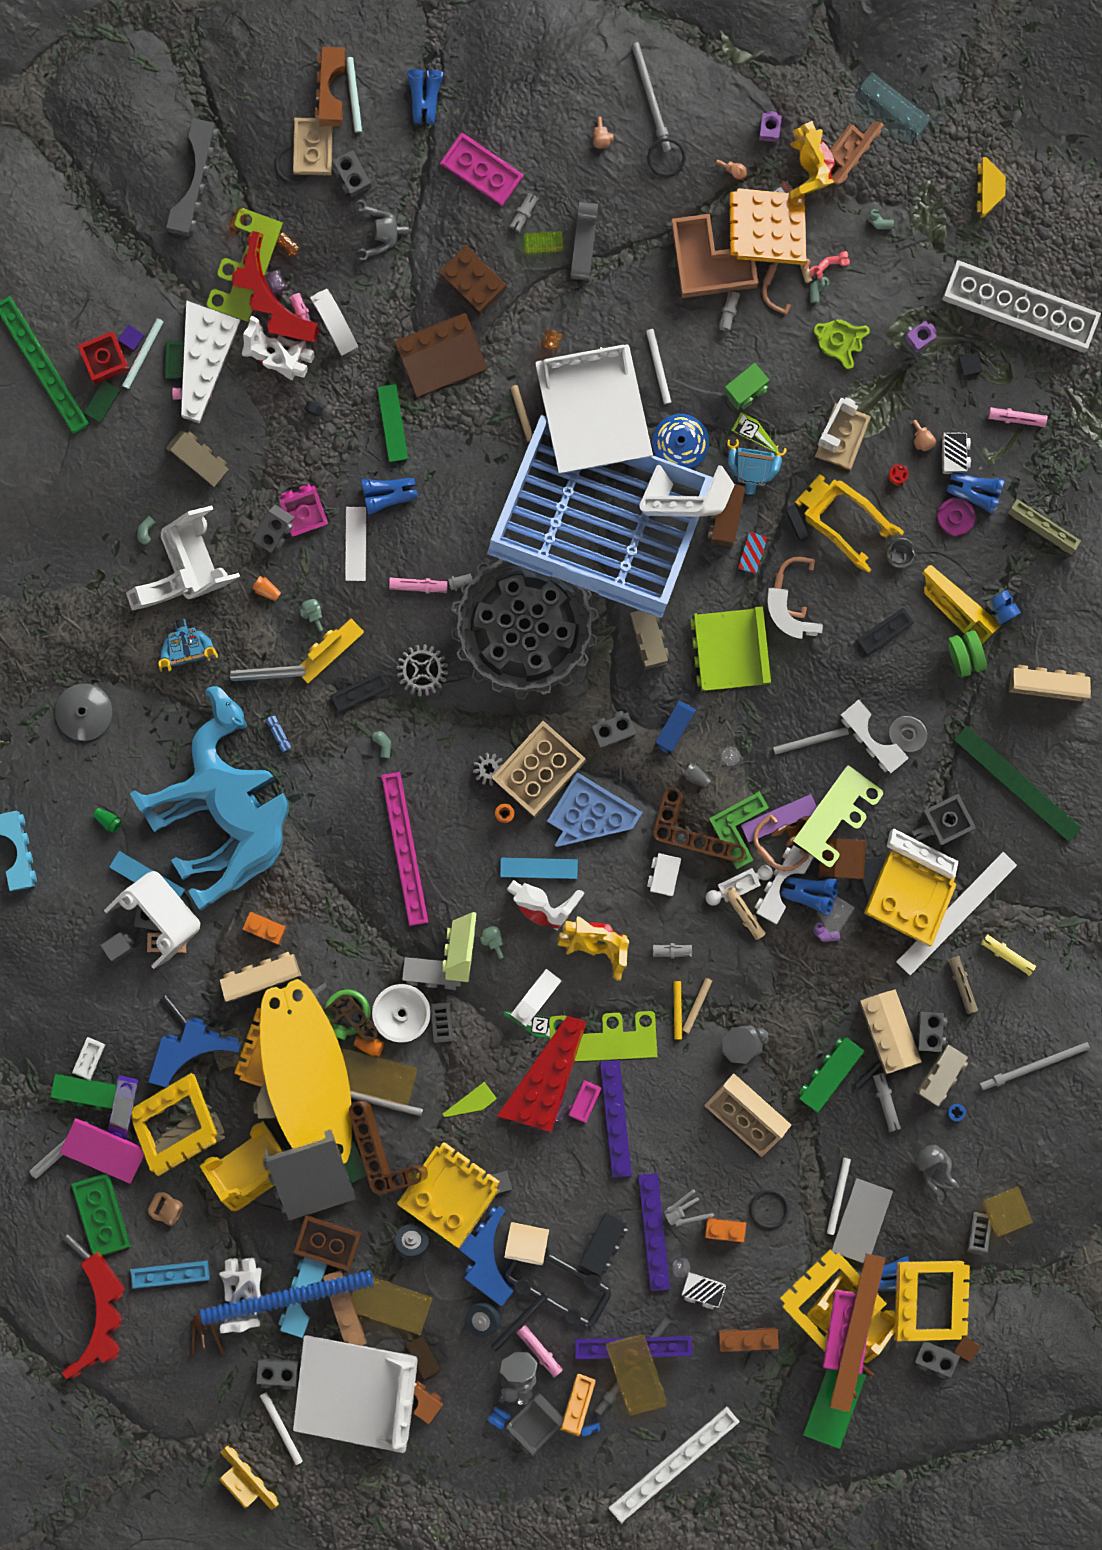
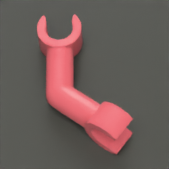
[810,252,849,280]

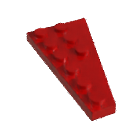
[497,1016,587,1133]

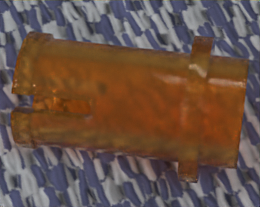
[228,206,249,231]
[277,232,300,256]

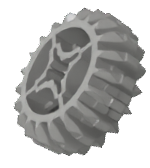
[397,644,448,696]

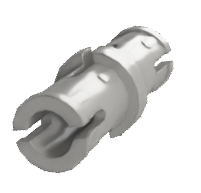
[509,193,538,232]
[718,291,740,331]
[653,943,692,958]

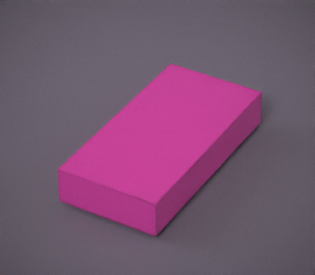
[568,1080,601,1123]

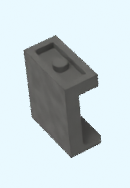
[506,1393,563,1455]

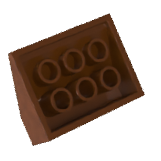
[395,313,487,397]

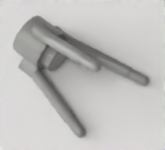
[665,1190,714,1227]

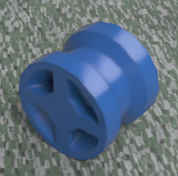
[487,1406,511,1430]

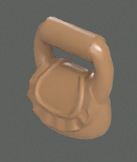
[148,1192,183,1226]

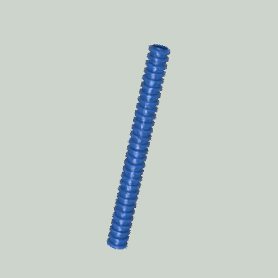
[200,1270,374,1326]

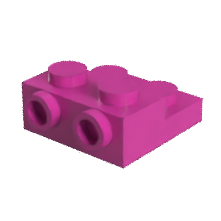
[279,484,328,537]

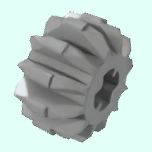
[473,753,503,786]

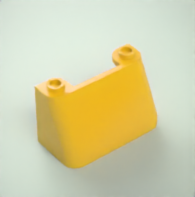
[200,1121,285,1211]
[807,1271,896,1363]

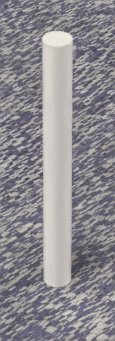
[646,329,671,404]
[827,1157,851,1235]
[260,1392,303,1465]

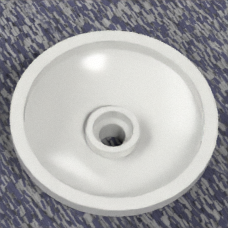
[372,984,430,1042]

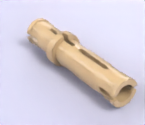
[724,886,766,940]

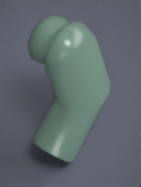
[868,209,894,229]
[810,277,829,303]
[137,516,156,545]
[372,731,391,758]

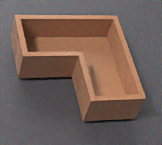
[671,214,758,298]

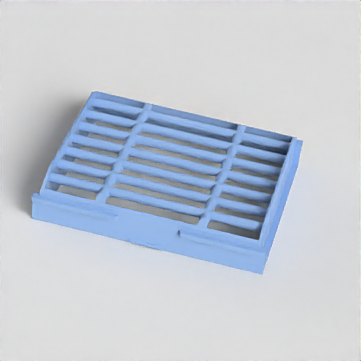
[487,415,713,618]

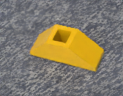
[977,157,1006,218]

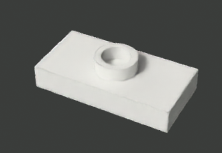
[72,1037,106,1080]

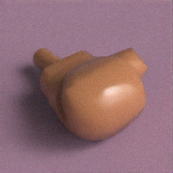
[593,117,614,149]
[716,160,747,180]
[912,420,936,451]

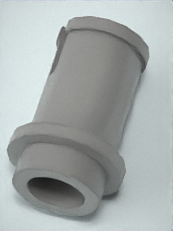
[448,573,472,591]

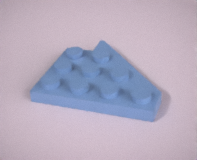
[547,772,643,847]

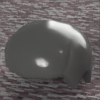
[886,538,915,568]

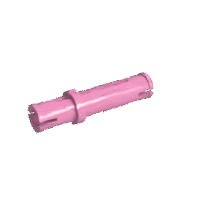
[988,407,1047,428]
[389,578,448,594]
[516,1325,563,1378]

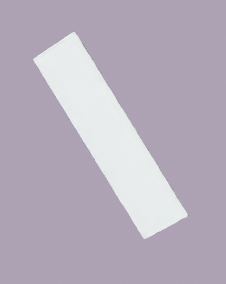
[345,507,366,581]

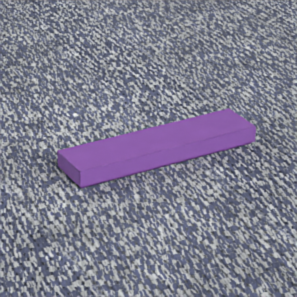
[741,794,817,843]

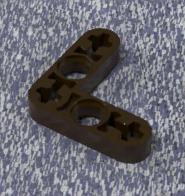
[323,995,378,1043]

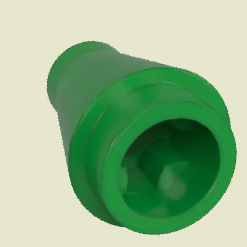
[93,808,122,833]

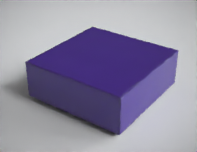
[118,324,145,351]

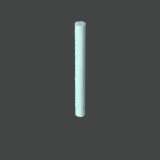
[345,57,362,133]
[122,318,163,389]

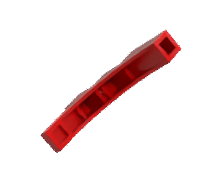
[232,231,320,343]
[62,1251,125,1379]

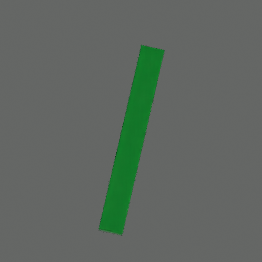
[0,296,90,435]

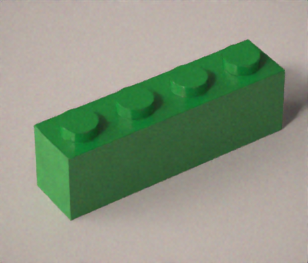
[798,1037,864,1113]
[51,1074,117,1111]

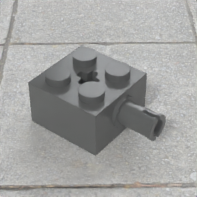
[911,794,976,846]

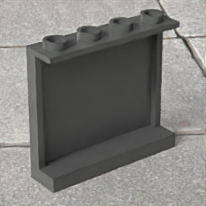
[263,1129,355,1220]

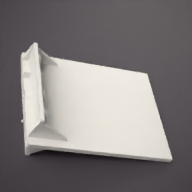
[536,345,653,474]
[293,1335,418,1453]

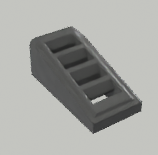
[430,1003,453,1043]
[966,1212,993,1256]

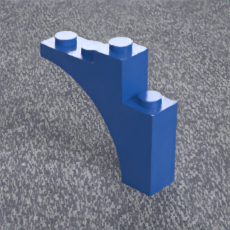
[149,1018,242,1087]
[458,1206,514,1306]

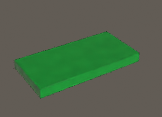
[71,1173,131,1256]
[803,1368,866,1449]

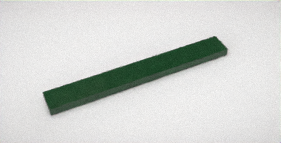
[953,726,1082,842]

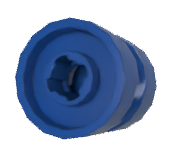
[986,590,1021,625]

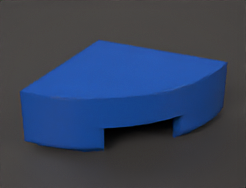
[581,1422,601,1437]

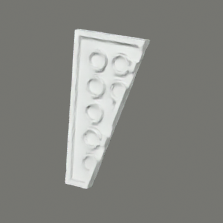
[181,301,240,424]

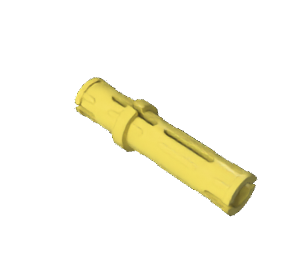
[981,934,1036,976]

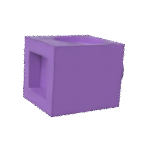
[759,112,781,143]
[905,321,937,353]

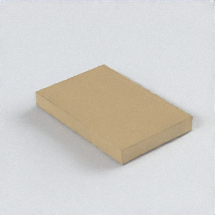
[293,118,332,175]
[815,403,871,470]

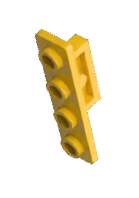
[299,619,364,683]
[219,1446,279,1510]

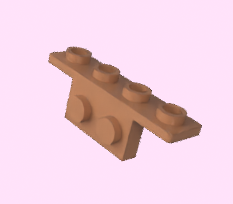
[830,121,884,184]

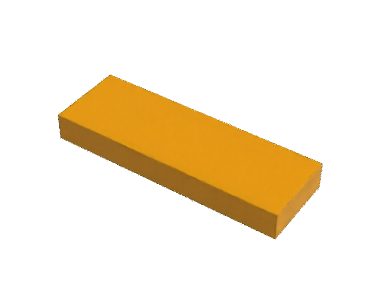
[560,1374,596,1436]

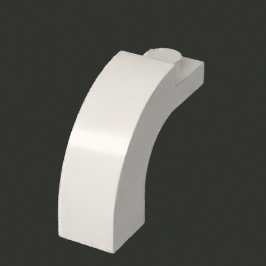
[310,289,358,356]
[126,569,192,611]
[767,588,823,639]

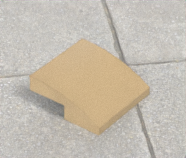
[504,1222,549,1265]

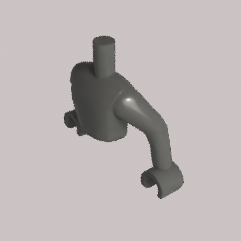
[355,200,409,262]

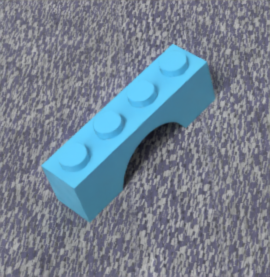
[0,811,37,891]
[278,1257,327,1338]

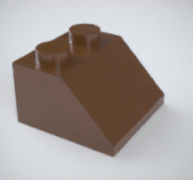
[819,838,866,879]

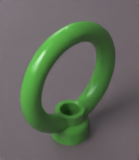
[325,989,370,1040]

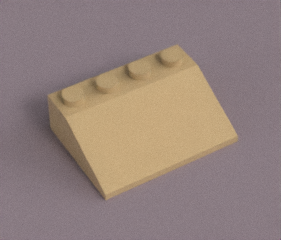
[491,721,586,818]

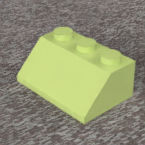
[442,912,476,982]

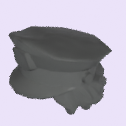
[722,1025,769,1063]
[500,1352,537,1402]

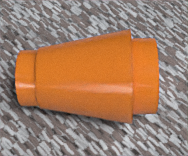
[252,576,281,602]
[495,804,514,823]
[354,1035,384,1057]

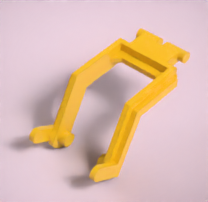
[794,474,904,573]

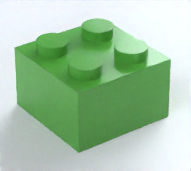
[724,363,770,410]

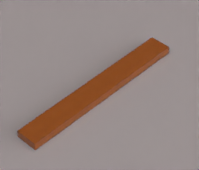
[829,1253,886,1412]

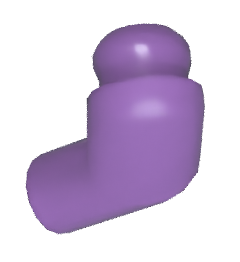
[813,923,840,942]

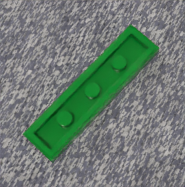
[377,384,408,463]

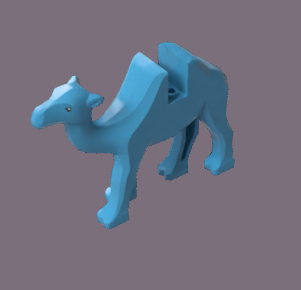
[130,686,289,911]

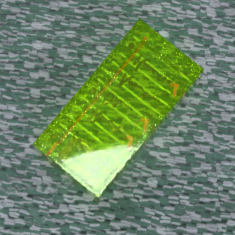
[524,231,563,254]

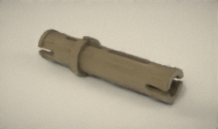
[948,956,978,1014]

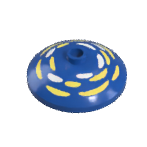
[652,414,709,469]

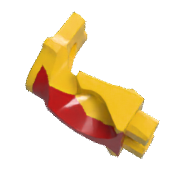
[789,121,835,199]
[557,917,629,980]

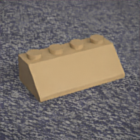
[1009,665,1091,702]
[220,952,302,1002]
[859,989,922,1075]
[704,1073,791,1157]

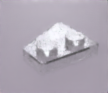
[816,894,855,939]

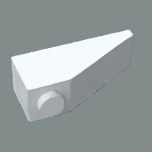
[511,969,561,1026]

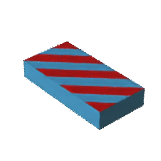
[738,532,768,574]

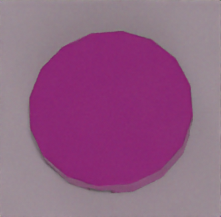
[937,498,975,536]

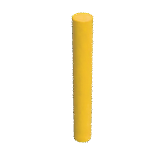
[673,981,682,1039]

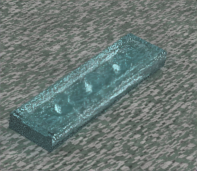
[860,72,931,135]

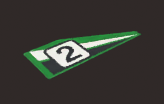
[504,1011,556,1038]

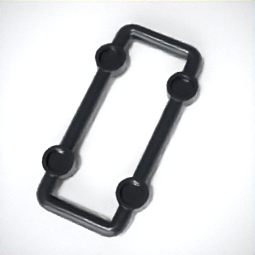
[504,1246,611,1328]

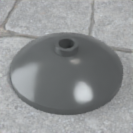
[55,684,113,741]

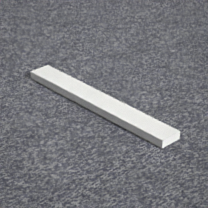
[896,852,1017,975]
[609,1406,739,1523]

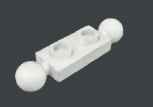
[706,865,773,905]

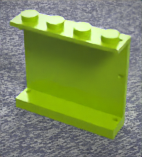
[690,606,771,691]

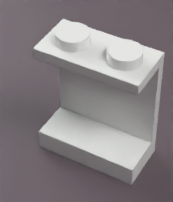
[818,397,858,453]

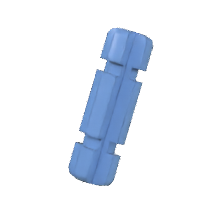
[266,716,291,752]

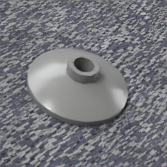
[889,716,927,752]

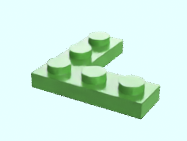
[709,791,769,869]

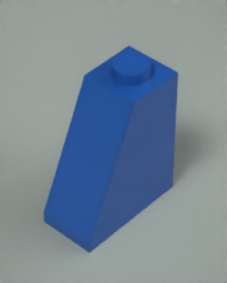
[655,701,696,754]

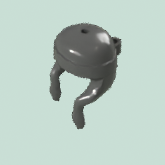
[915,1145,959,1197]

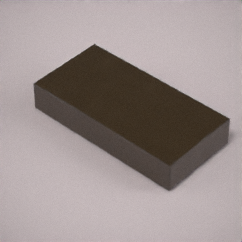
[406,1335,441,1379]

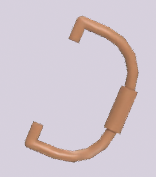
[762,258,810,315]
[774,557,815,618]
[753,814,809,872]

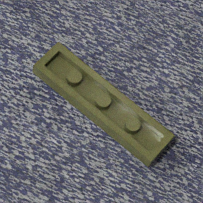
[1008,499,1081,555]

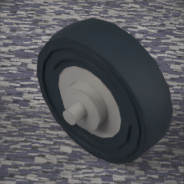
[394,1224,429,1259]
[465,1303,500,1338]

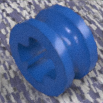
[947,1104,966,1121]

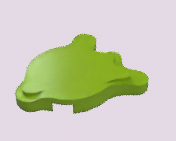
[814,320,870,370]

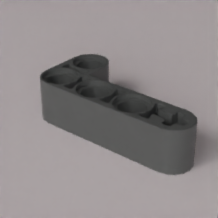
[571,202,598,281]

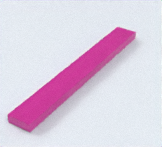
[381,772,428,926]

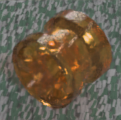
[541,329,563,351]

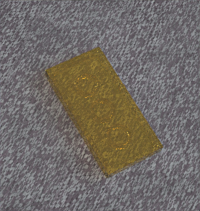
[342,1049,418,1105]
[351,1273,433,1335]
[606,1334,667,1415]

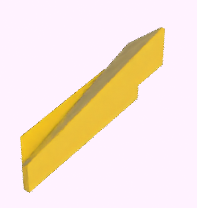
[922,565,1001,644]

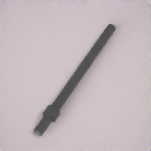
[595,1317,671,1415]

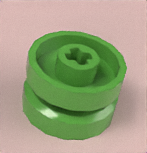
[948,630,987,678]

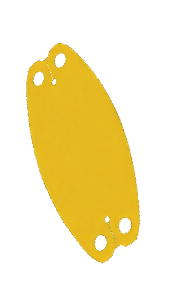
[260,979,352,1163]

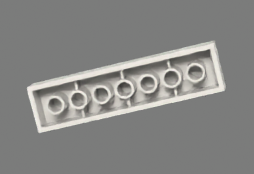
[942,260,1101,353]

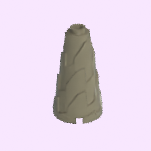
[154,1104,225,1154]

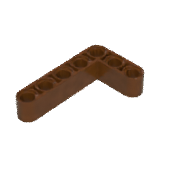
[654,787,747,863]
[349,1100,428,1194]

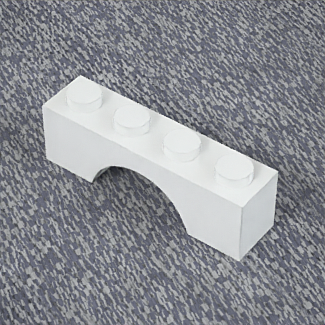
[841,700,908,773]
[755,845,814,924]

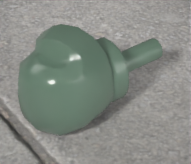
[299,599,323,632]
[480,926,503,959]

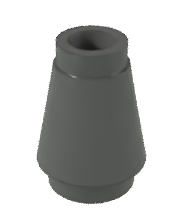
[681,763,711,788]

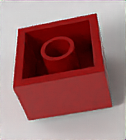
[78,331,130,384]

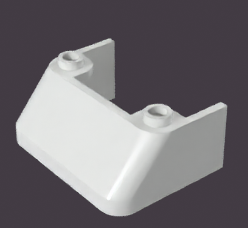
[640,465,735,517]
[161,506,240,599]
[104,871,200,969]

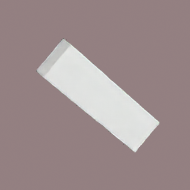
[887,829,958,880]

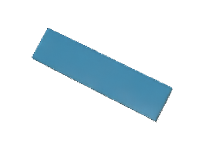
[110,851,185,898]
[500,858,578,879]
[130,1261,210,1289]

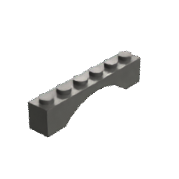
[166,118,219,237]

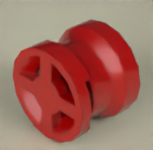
[888,464,909,485]

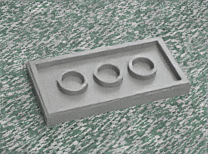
[831,1178,893,1263]

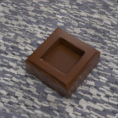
[953,1335,980,1362]

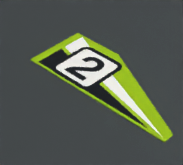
[731,413,779,453]

